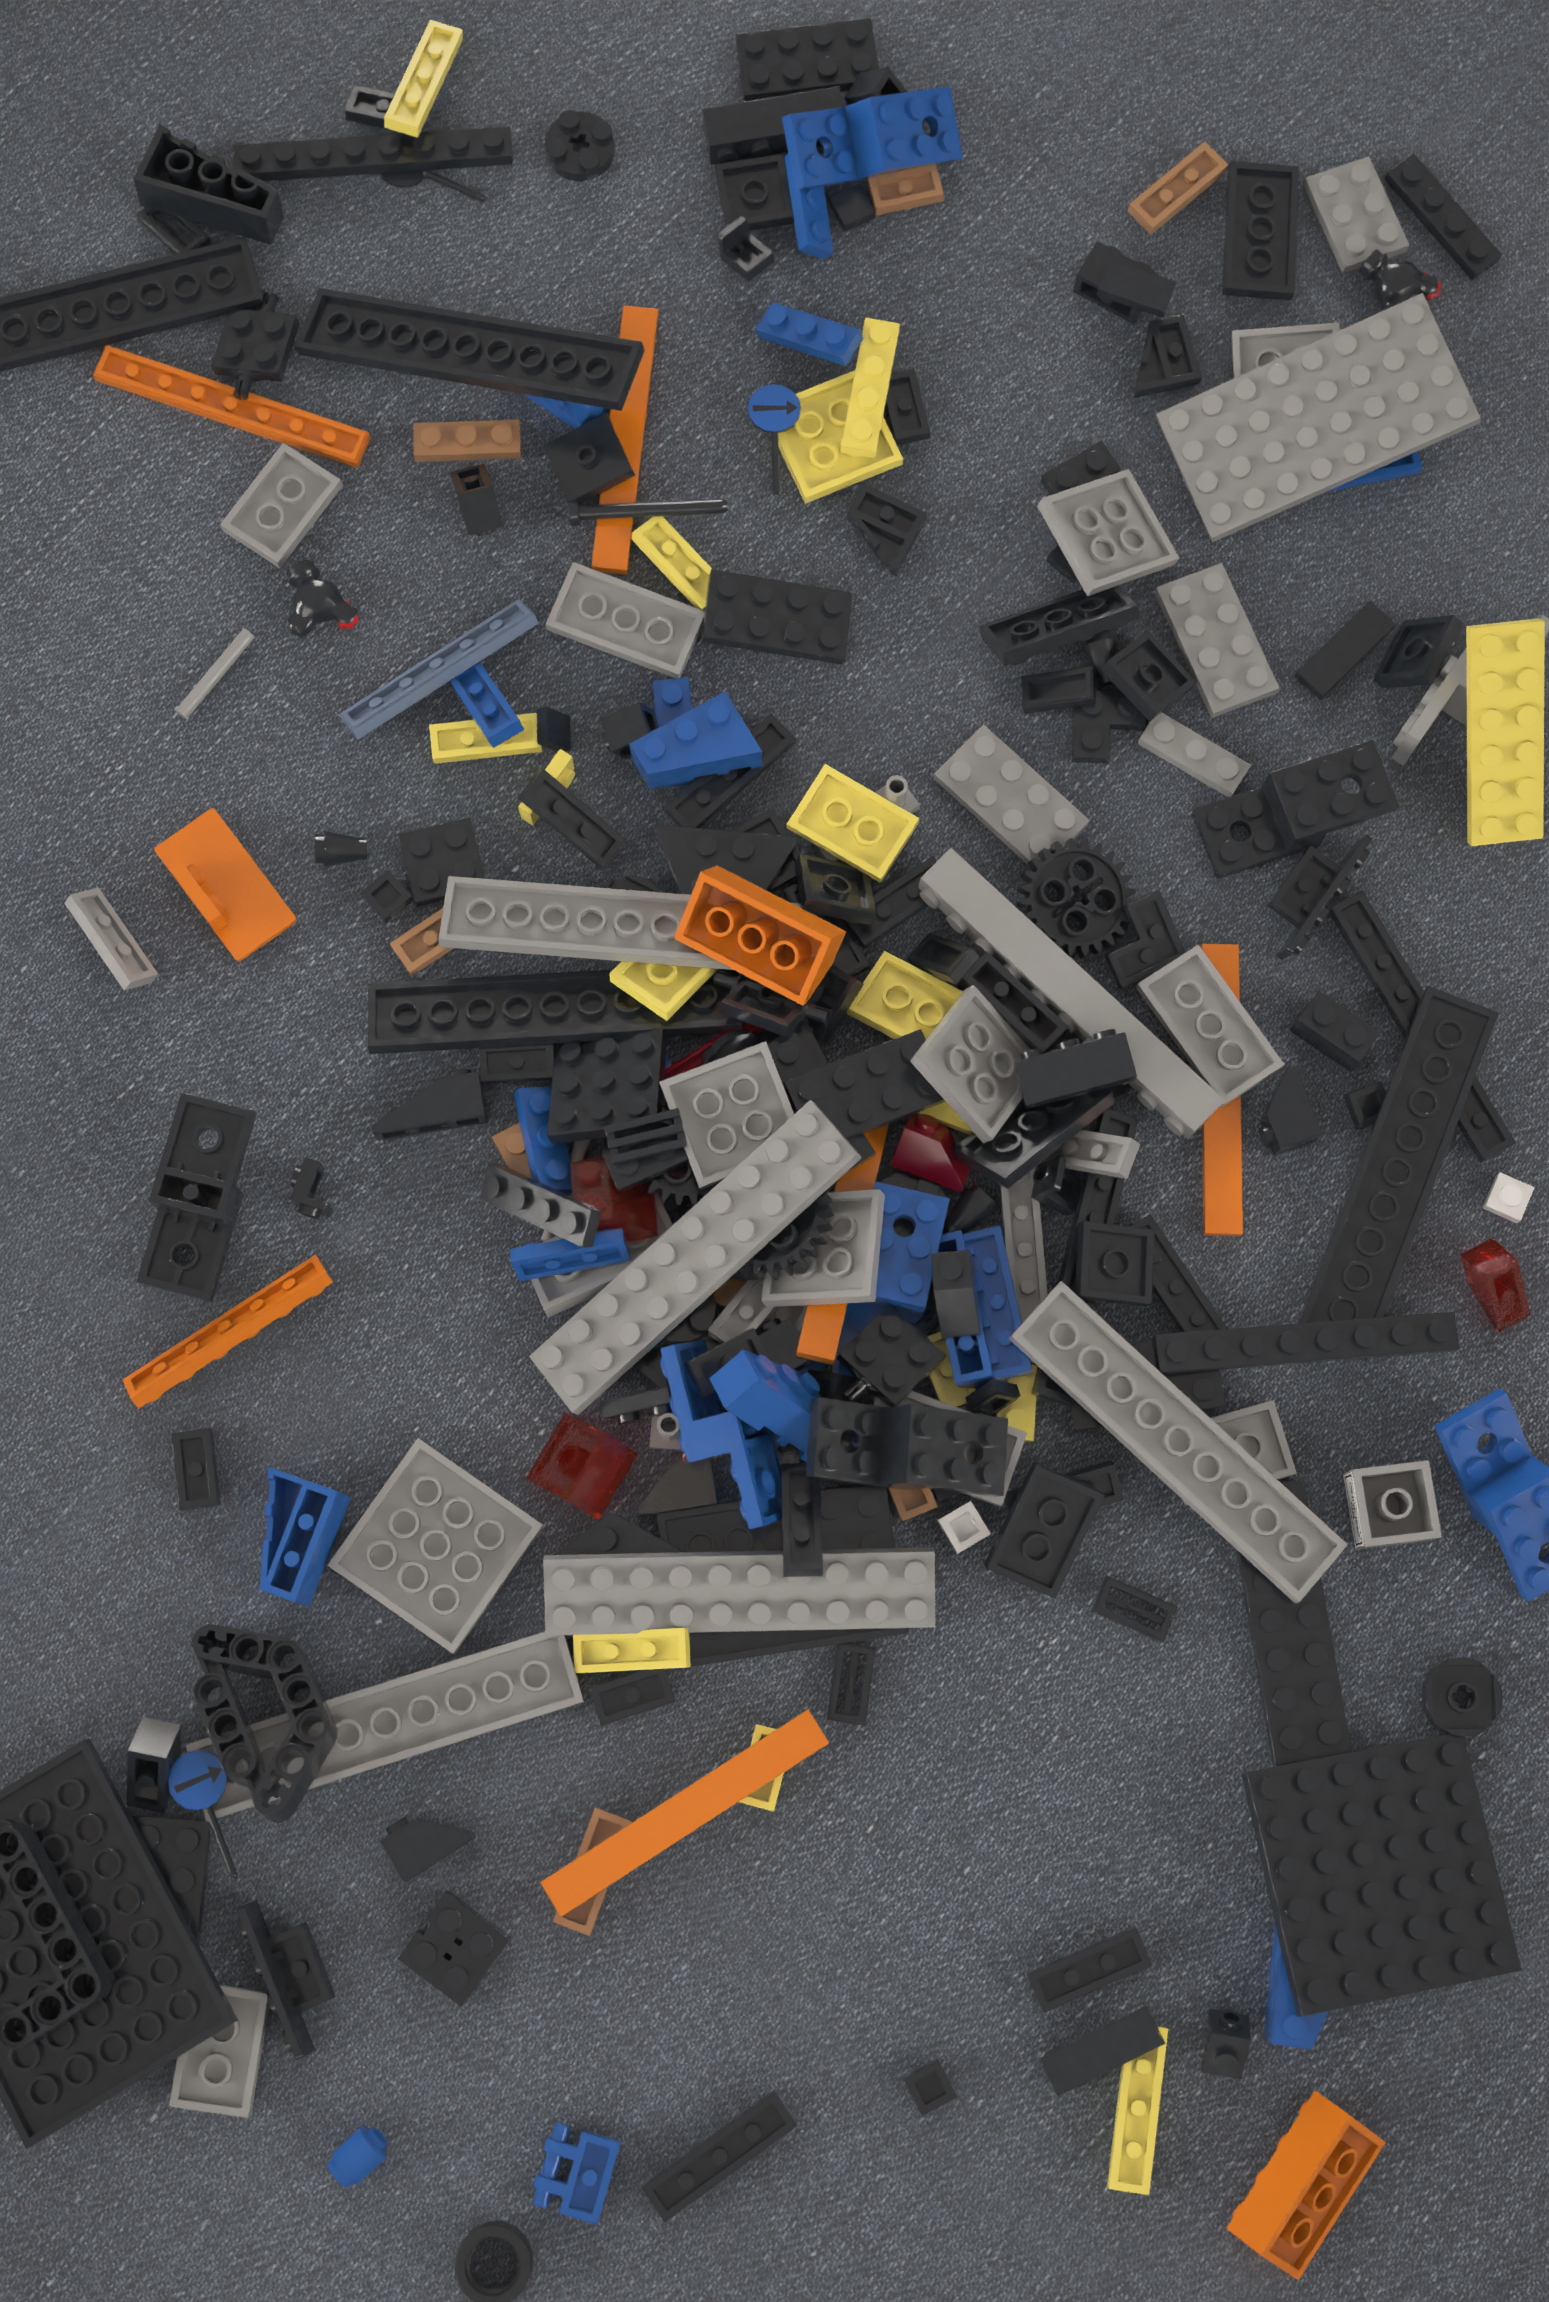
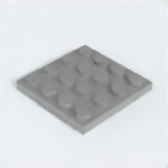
[327,1438,544,1654]

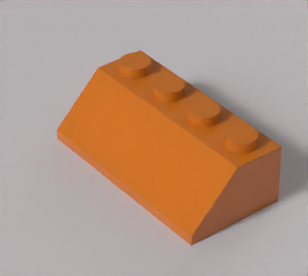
[674,865,846,1006]
[1226,2091,1386,2280]

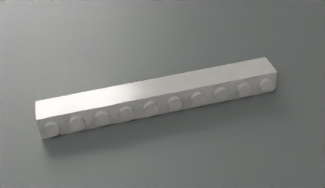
[918,848,1225,1139]

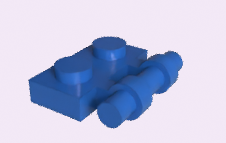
[533,2122,621,2225]

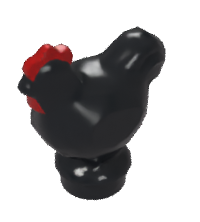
[1357,249,1441,312]
[287,560,359,637]

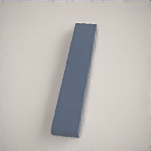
[339,599,539,740]

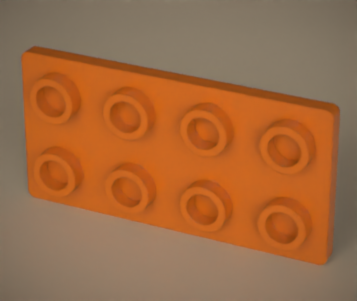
[154,808,297,962]

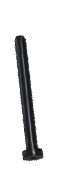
[569,499,728,526]

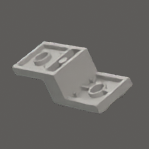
[1392,615,1549,766]

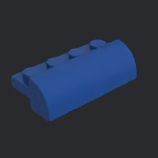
[932,1225,1033,1388]

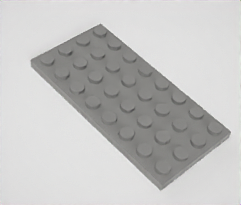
[1156,293,1481,542]

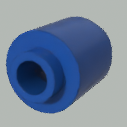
[327,2126,388,2188]

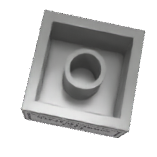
[1343,1460,1442,1550]

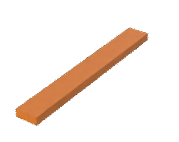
[591,305,659,575]
[93,344,371,469]
[1201,944,1243,1236]
[796,1124,889,1365]
[540,1710,829,1917]

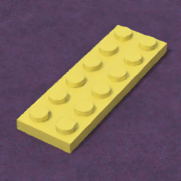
[1466,618,1545,846]

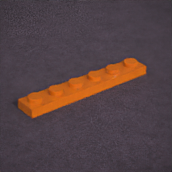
[123,1254,333,1409]

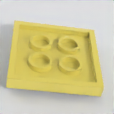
[778,370,903,504]

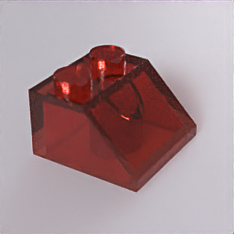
[570,1156,659,1242]
[526,1413,638,1520]

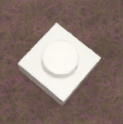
[1482,1172,1534,1223]
[937,1501,990,1554]

